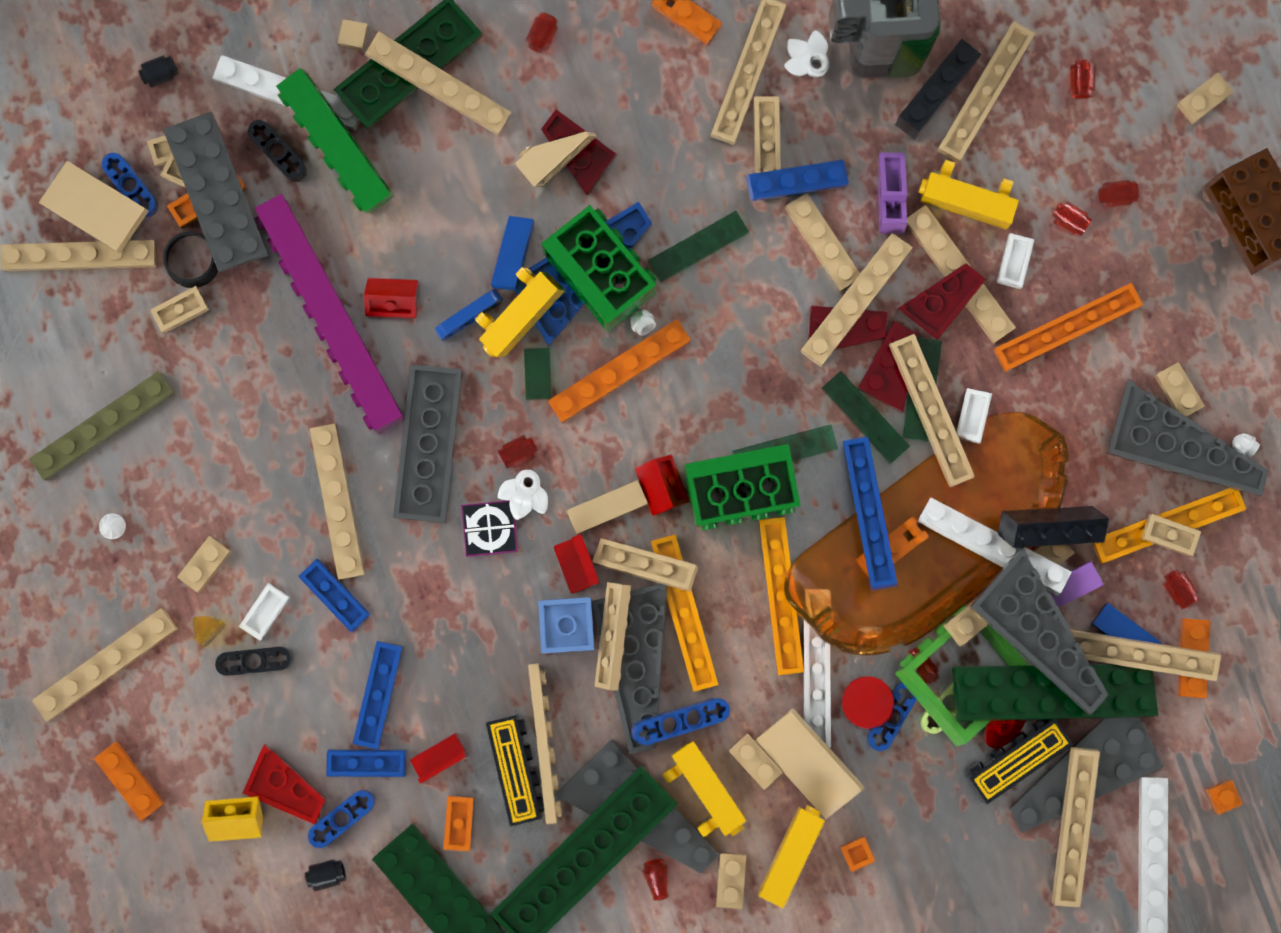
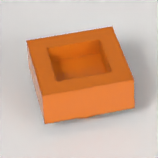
[1205,779,1243,815]
[839,836,875,872]

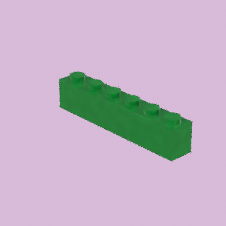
[276,68,395,214]

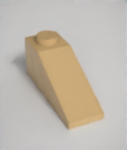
[515,132,597,187]

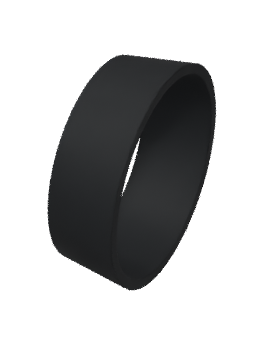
[163,232,218,288]

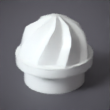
[630,310,656,336]
[1232,433,1260,458]
[99,513,126,539]

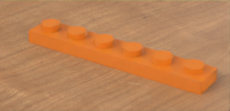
[993,282,1143,372]
[548,319,691,423]

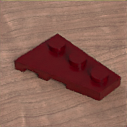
[541,109,617,196]
[897,263,987,340]
[808,306,888,351]
[857,321,917,413]

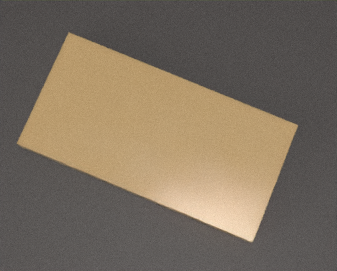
[39,161,148,253]
[755,708,864,819]

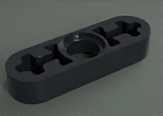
[248,120,307,182]
[215,647,293,676]

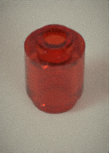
[526,12,558,53]
[1070,59,1096,99]
[1098,180,1139,208]
[1052,201,1092,236]
[498,435,538,469]
[1162,569,1200,609]

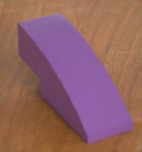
[878,152,907,234]
[1047,561,1104,608]

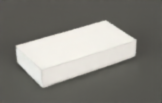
[996,233,1035,289]
[956,388,992,444]
[239,583,291,641]

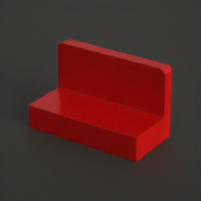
[364,278,419,318]
[635,454,690,516]
[554,534,600,594]
[410,733,469,784]

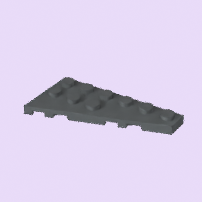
[1107,379,1269,497]
[969,547,1108,715]
[592,584,668,754]
[1009,718,1163,833]
[555,740,720,873]

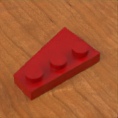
[242,744,327,825]

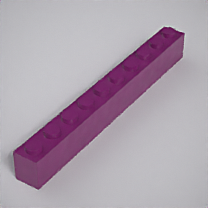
[254,194,405,434]

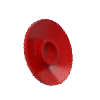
[984,720,1026,748]

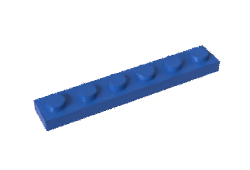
[843,436,897,591]

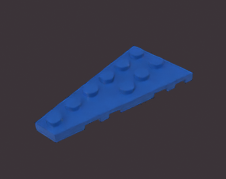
[514,202,652,346]

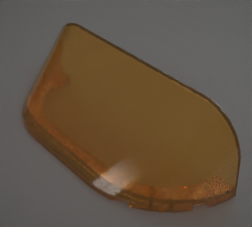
[784,412,1069,656]

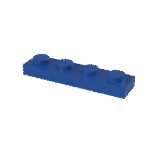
[746,159,849,202]
[352,641,403,750]

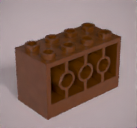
[1203,148,1281,275]

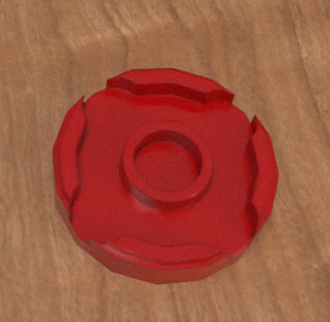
[842,676,895,729]

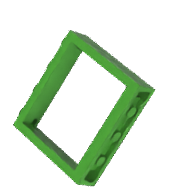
[895,605,1029,747]

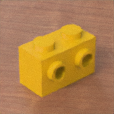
[202,797,264,842]

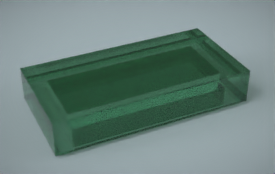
[524,348,552,401]

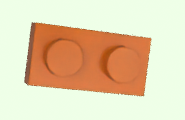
[443,795,474,851]

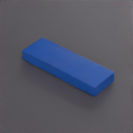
[491,216,535,291]
[298,559,371,633]
[1091,603,1163,644]
[326,750,406,777]

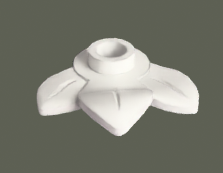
[784,30,829,77]
[497,469,548,520]

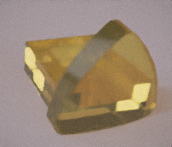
[193,616,225,648]

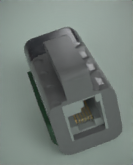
[829,0,941,78]

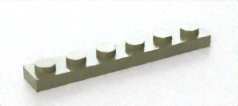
[29,371,175,481]

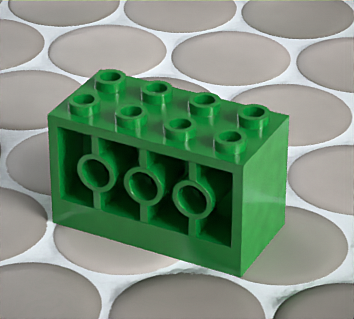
[541,205,657,333]
[683,444,801,530]

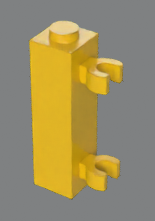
[918,160,1019,230]
[475,267,565,357]
[662,740,746,837]
[758,805,825,908]

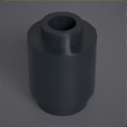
[138,55,179,88]
[305,859,346,892]

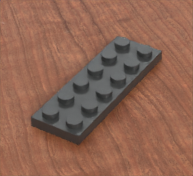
[163,111,268,273]
[393,364,463,523]

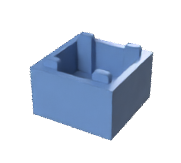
[538,597,595,654]

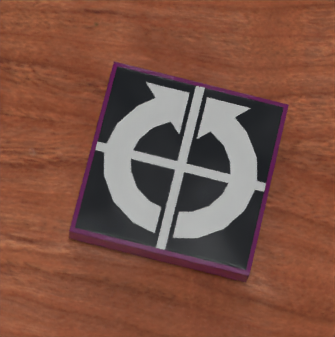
[461,500,518,557]

